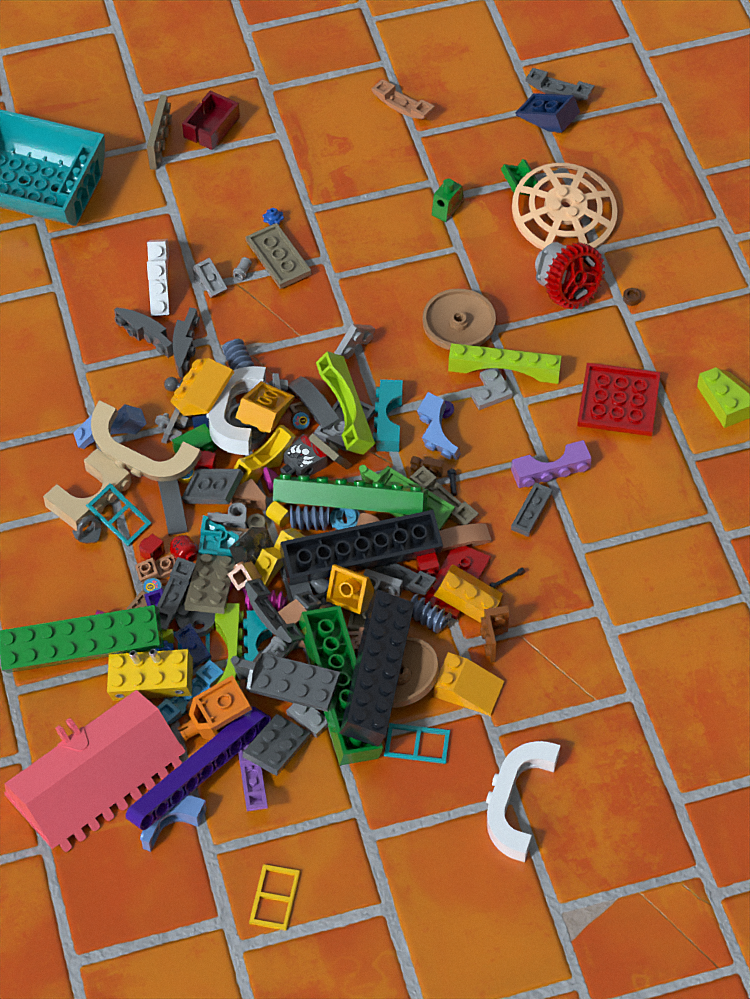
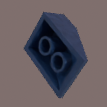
[515,93,580,133]

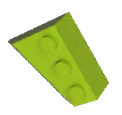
[697,367,750,428]

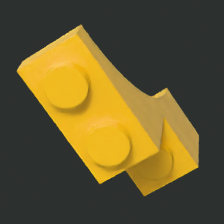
[234,425,296,484]
[254,528,306,587]

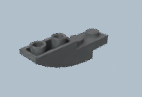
[114,307,174,358]
[173,307,200,378]

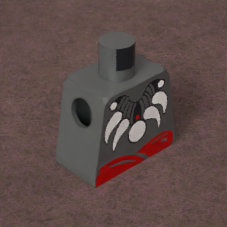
[280,434,328,476]

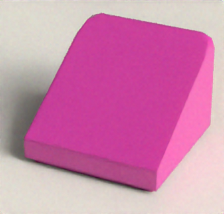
[263,467,278,493]

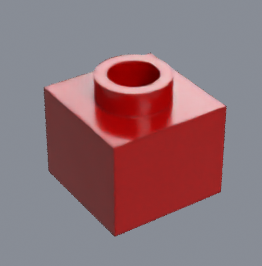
[194,451,217,471]
[139,533,165,561]
[416,552,439,577]

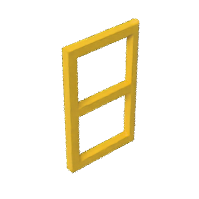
[249,864,300,931]

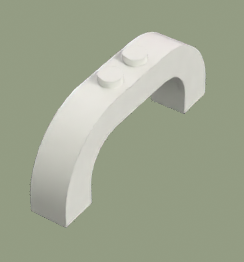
[207,366,266,455]
[486,741,560,862]

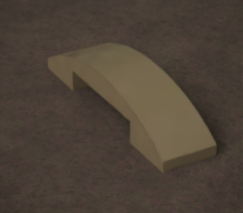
[410,466,479,525]

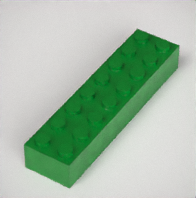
[0,605,164,673]
[298,606,383,766]

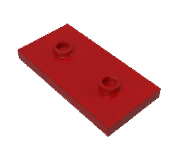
[424,546,491,620]

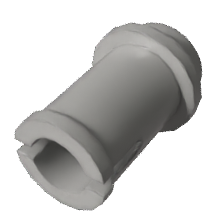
[233,257,252,280]

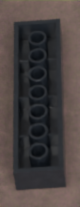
[280,510,443,586]
[339,589,414,747]

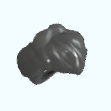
[72,515,101,544]

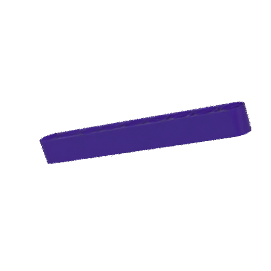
[126,706,271,830]

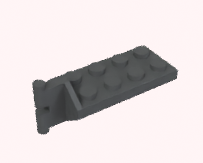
[231,652,341,712]

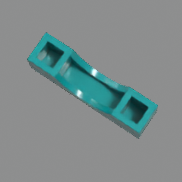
[373,379,403,452]
[243,610,272,683]

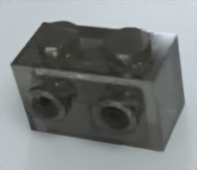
[229,527,274,565]

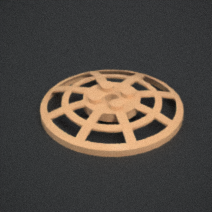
[512,163,617,250]

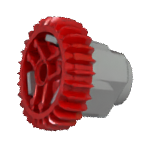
[535,242,605,309]

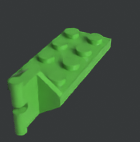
[359,465,455,531]

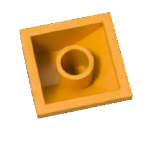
[326,564,375,614]

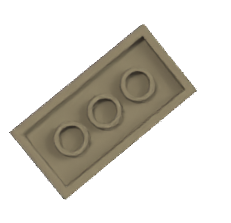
[147,95,172,170]
[246,223,311,289]
[185,554,237,614]

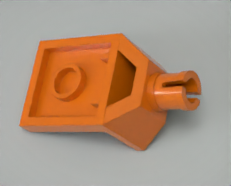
[177,675,252,741]

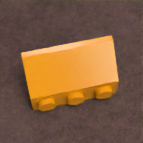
[171,358,234,416]
[434,564,503,623]

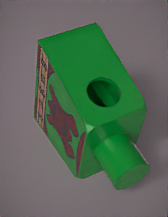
[431,178,464,222]

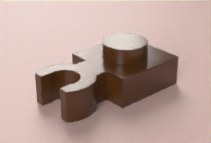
[410,456,444,478]

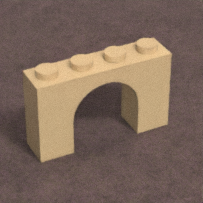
[43,448,132,531]

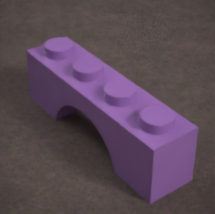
[511,440,591,488]

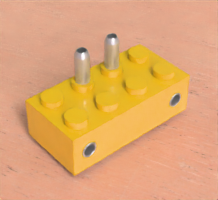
[107,649,193,701]

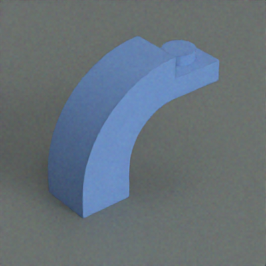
[140,795,207,852]

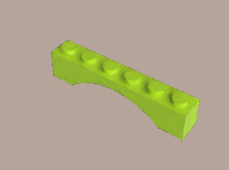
[448,343,561,384]
[316,351,375,455]
[215,603,244,687]

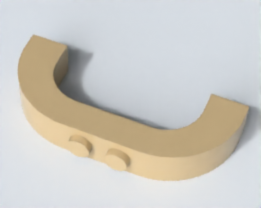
[91,400,202,481]

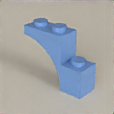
[417,392,461,460]
[74,404,147,449]

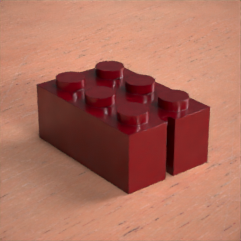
[182,91,240,150]

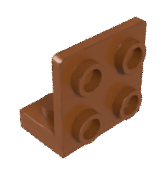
[480,605,509,663]

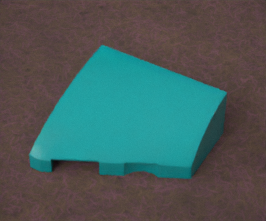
[198,515,239,557]

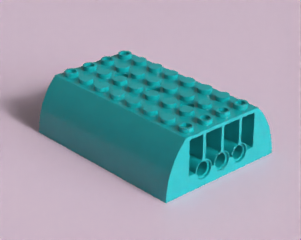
[0,109,105,226]

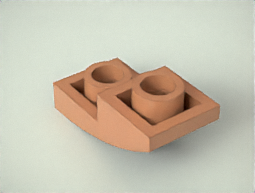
[135,554,176,582]

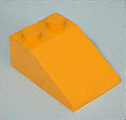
[235,381,294,433]
[434,652,504,716]

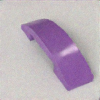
[238,745,268,811]

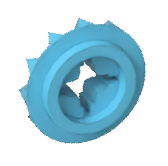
[330,508,360,530]

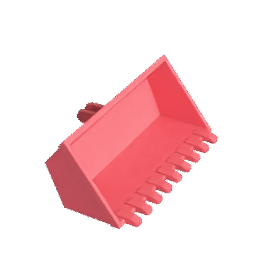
[4,690,186,852]

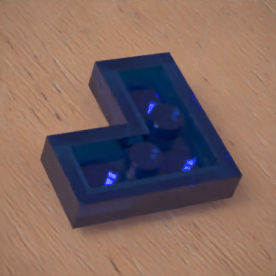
[174,623,212,669]

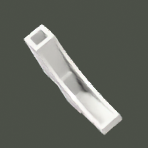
[147,239,169,316]

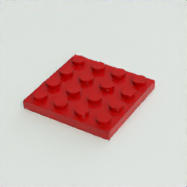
[577,362,661,436]

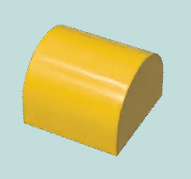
[266,501,290,527]

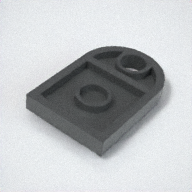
[174,585,215,638]

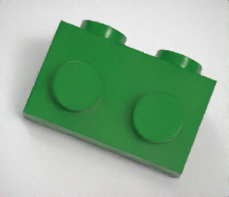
[501,159,538,196]

